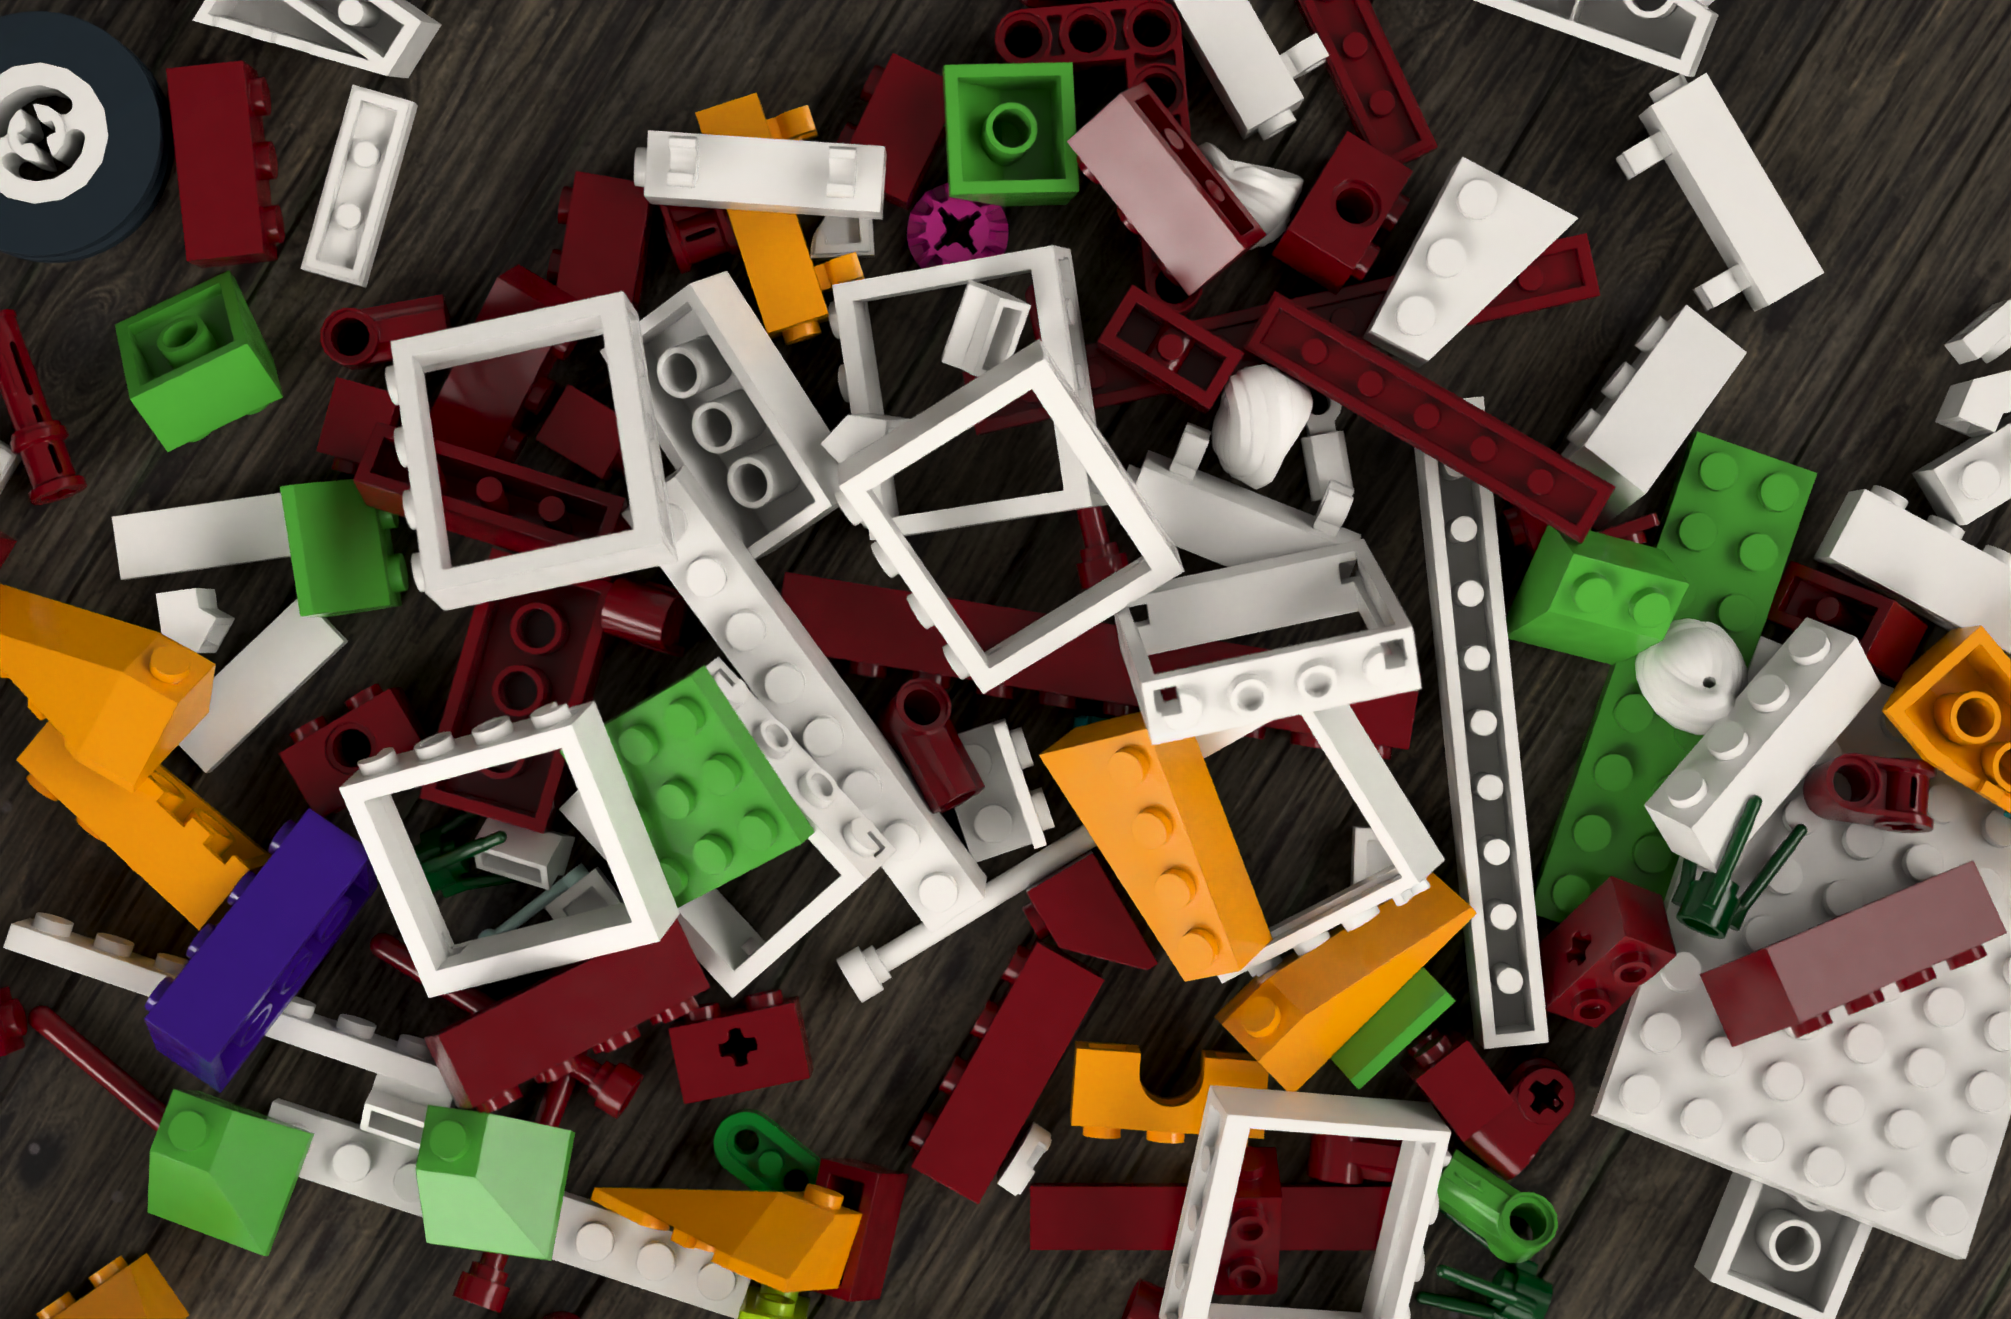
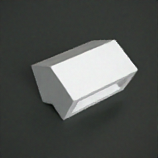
[942,280,1031,377]
[1935,370,2011,437]
[821,413,910,464]
[156,588,235,653]
[474,818,575,890]
[360,1074,456,1149]

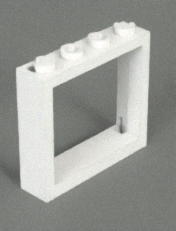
[828,245,1108,540]
[385,291,678,611]
[834,339,1185,694]
[1114,539,1422,745]
[559,656,897,998]
[339,701,680,998]
[1195,704,1445,983]
[1159,1085,1452,1319]

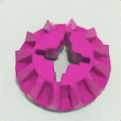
[907,182,1009,269]

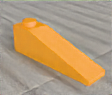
[0,584,216,793]
[1882,625,2011,814]
[1214,873,1477,1092]
[590,1184,862,1293]

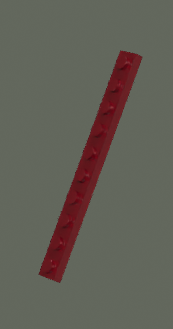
[962,233,1601,436]

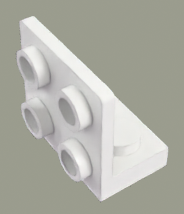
[955,718,1055,862]

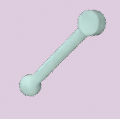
[478,863,589,939]

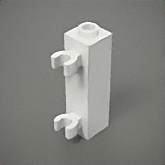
[1163,0,1329,140]
[1615,73,1824,312]
[634,130,887,220]
[1120,422,1361,579]

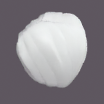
[1198,142,1304,250]
[1212,364,1313,490]
[1635,618,1748,735]

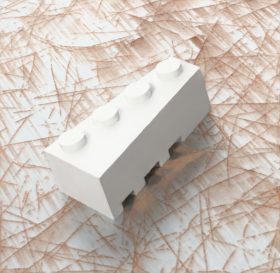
[1474,0,1718,77]

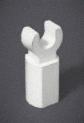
[1301,396,1355,501]

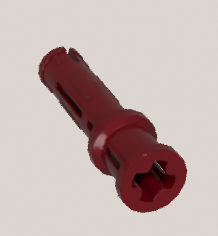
[0,309,87,505]

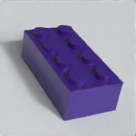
[144,808,378,1093]

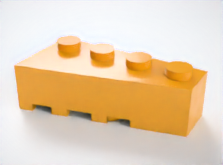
[1039,711,1273,982]
[16,721,271,930]

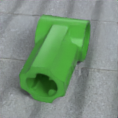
[1437,1149,1558,1263]

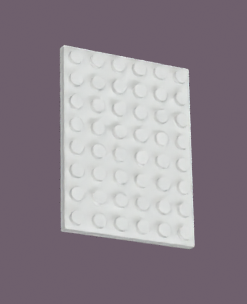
[1591,636,2011,1260]

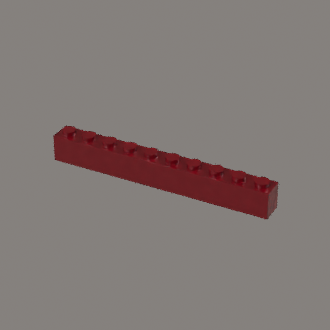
[781,572,1421,760]

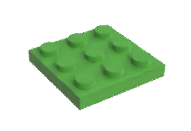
[559,665,815,908]

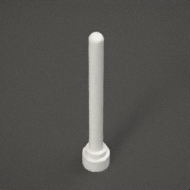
[836,825,1097,1003]

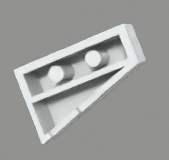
[193,0,441,78]
[1362,157,1578,368]
[1561,305,1747,531]

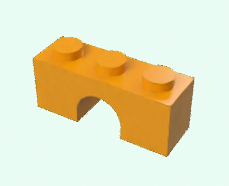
[1070,1041,1269,1147]

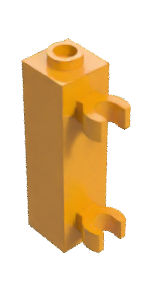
[695,93,865,345]

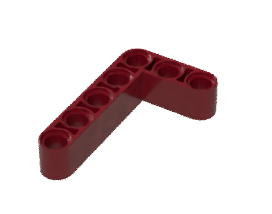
[995,0,1203,316]

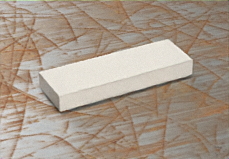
[301,85,418,288]
[112,493,291,580]
[179,599,349,773]

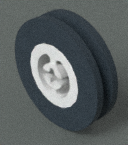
[0,11,174,263]

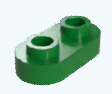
[713,1108,821,1192]

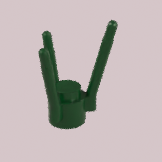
[1671,795,1807,939]
[413,810,521,898]
[1416,1208,1553,1319]

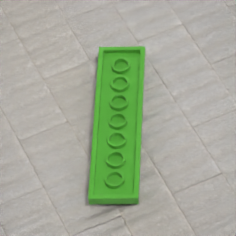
[1533,431,1817,923]

